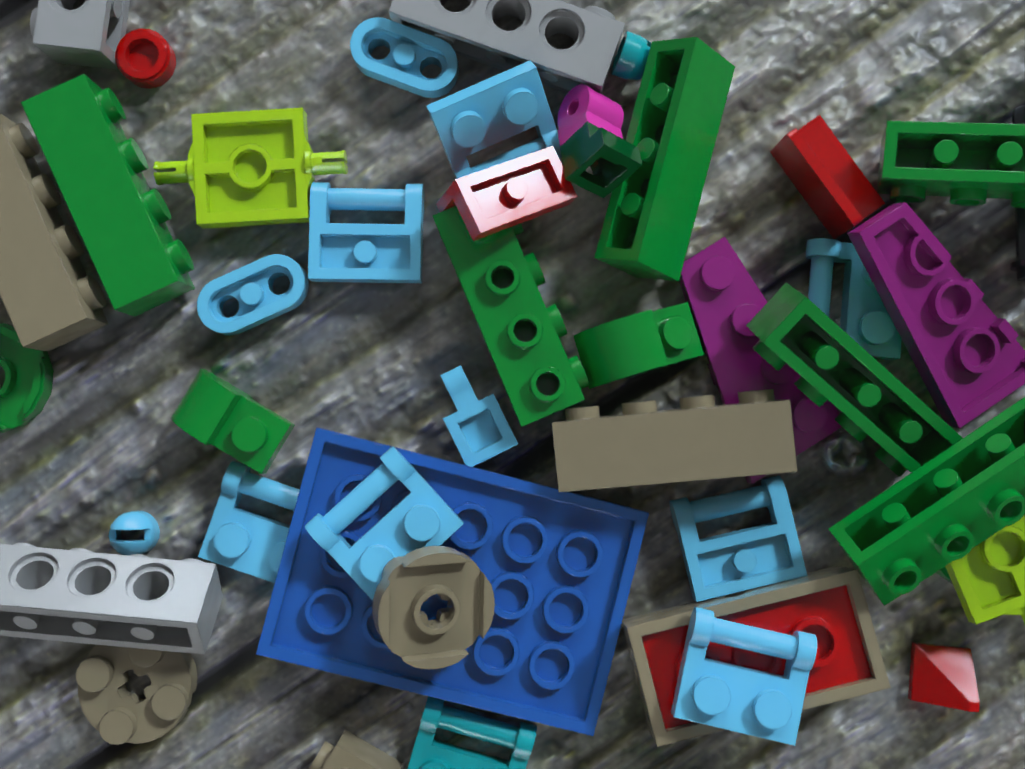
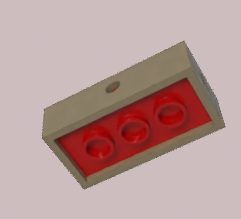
[622,566,891,747]

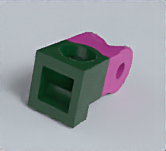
[557,84,643,198]

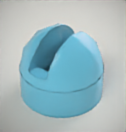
[109,510,160,555]

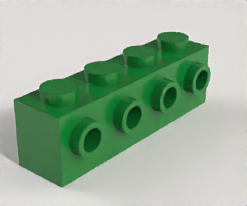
[594,37,735,281]
[21,74,195,317]
[877,121,1025,208]
[432,206,590,427]
[746,283,963,477]
[828,397,1025,606]

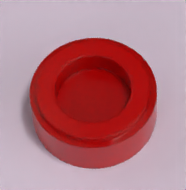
[115,28,176,89]

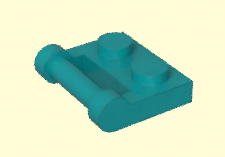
[408,696,537,769]

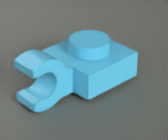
[440,365,518,467]

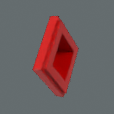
[908,642,980,712]

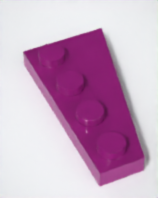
[847,202,1025,429]
[679,236,842,484]

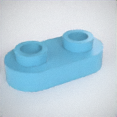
[350,17,459,98]
[197,254,309,335]

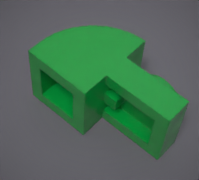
[573,302,704,389]
[171,369,295,474]

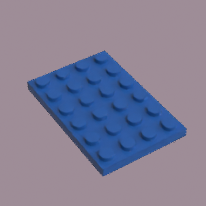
[256,427,649,736]

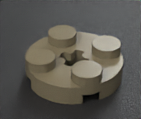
[372,546,495,670]
[76,645,198,745]

